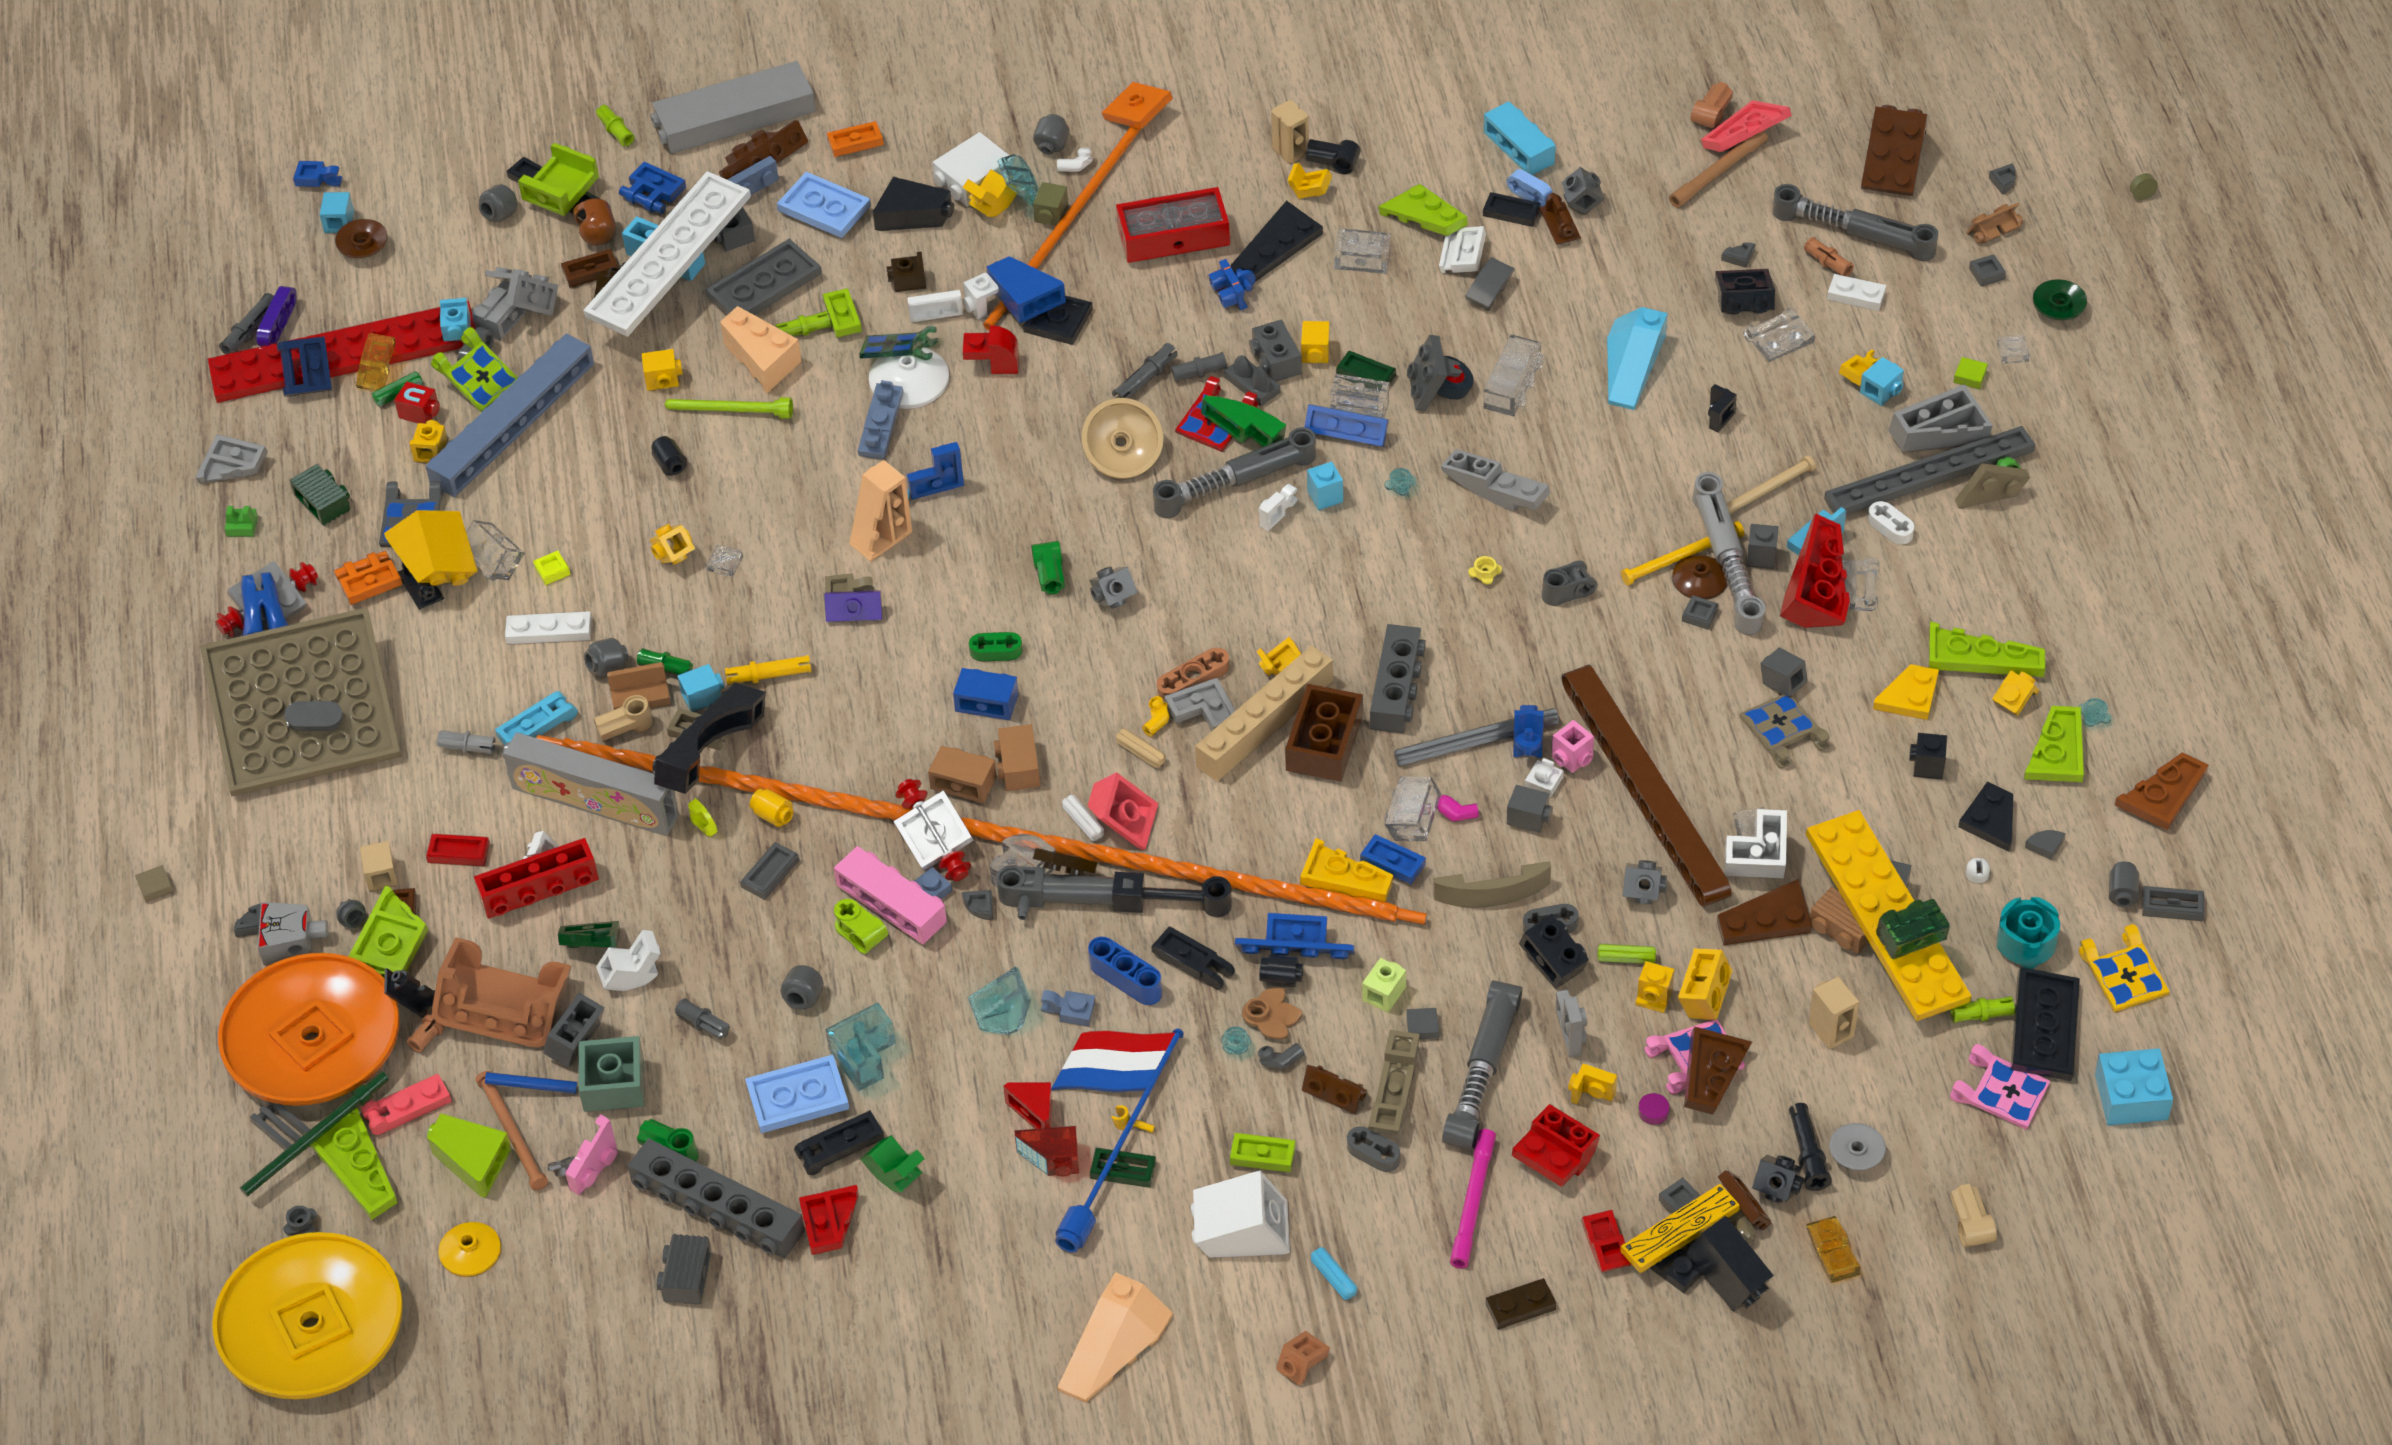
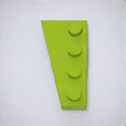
[1929,621,2045,677]
[305,1108,397,1220]

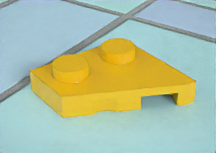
[1873,664,1939,720]

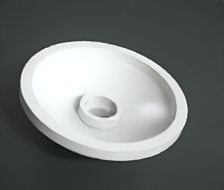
[869,346,949,409]

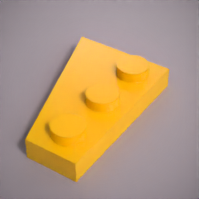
[1300,838,1393,902]

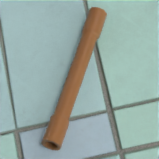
[1669,131,1768,208]

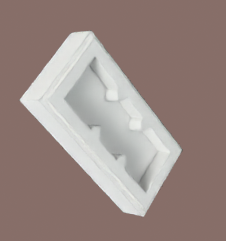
[907,290,963,322]

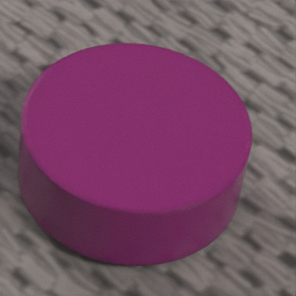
[1638,1093,1669,1125]

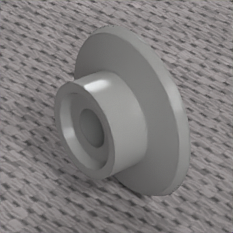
[1829,1123,1886,1170]

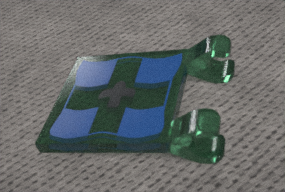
[859,326,938,360]

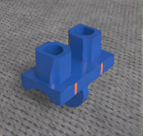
[1208,259,1256,310]
[1513,705,1544,758]

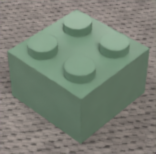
[579,1036,645,1112]

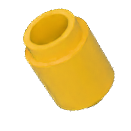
[749,789,794,827]

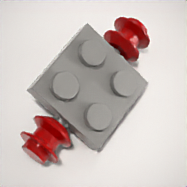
[215,561,318,637]

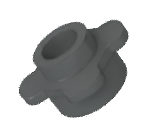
[283,1206,317,1235]

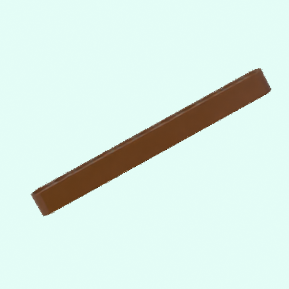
[1561,664,1732,907]

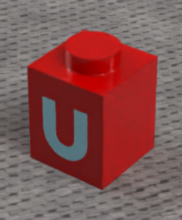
[394,381,440,424]

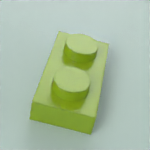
[822,288,862,338]
[1230,1133,1296,1173]

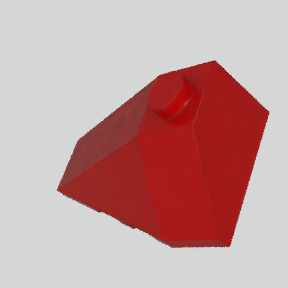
[1780,513,1850,628]

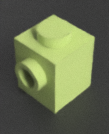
[1362,958,1406,1013]

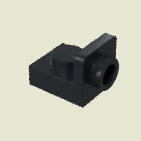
[1708,384,1737,433]

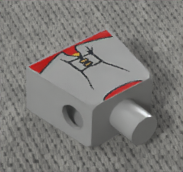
[258,902,329,965]

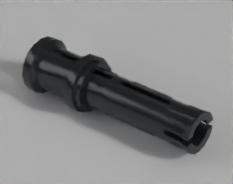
[1789,1103,1832,1191]

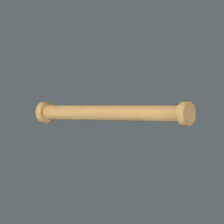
[1701,455,1816,522]

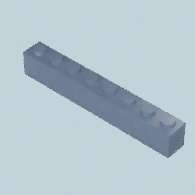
[425,333,594,498]

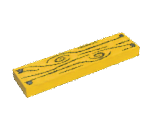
[1621,1184,1740,1273]

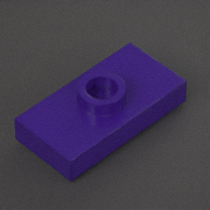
[824,590,882,622]

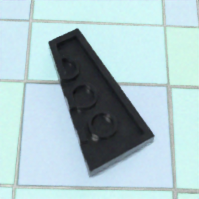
[1230,200,1323,282]

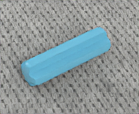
[1311,1247,1358,1300]

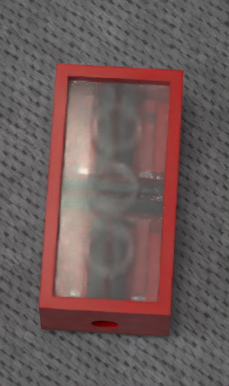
[1116,187,1230,263]

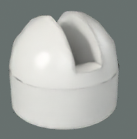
[1965,858,1990,883]

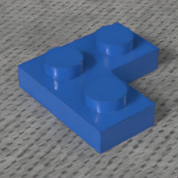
[907,442,964,500]

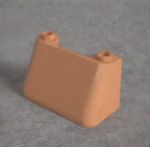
[432,937,572,1048]

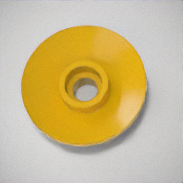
[438,1222,501,1277]

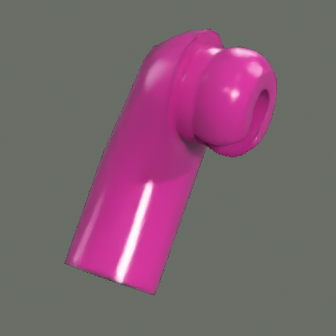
[1436,795,1479,822]

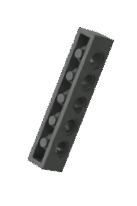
[627,1138,805,1259]

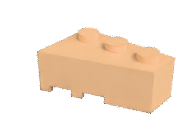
[849,460,912,562]

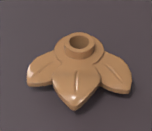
[1242,988,1303,1039]

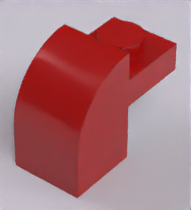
[962,325,1019,374]

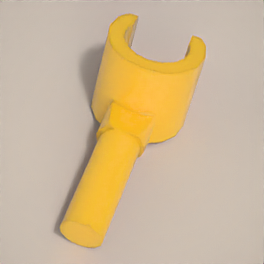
[1111,1105,1155,1133]

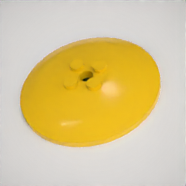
[212,1232,403,1399]

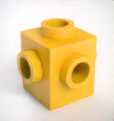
[649,523,695,565]

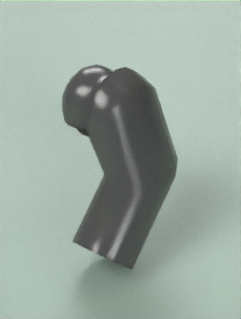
[1258,1043,1304,1069]

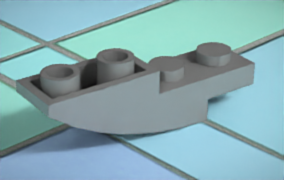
[1441,449,1550,511]

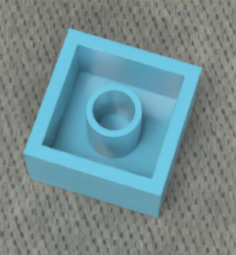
[2095,1048,2173,1125]

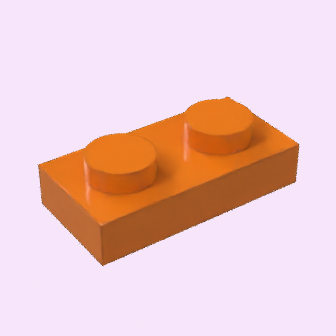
[827,121,884,157]

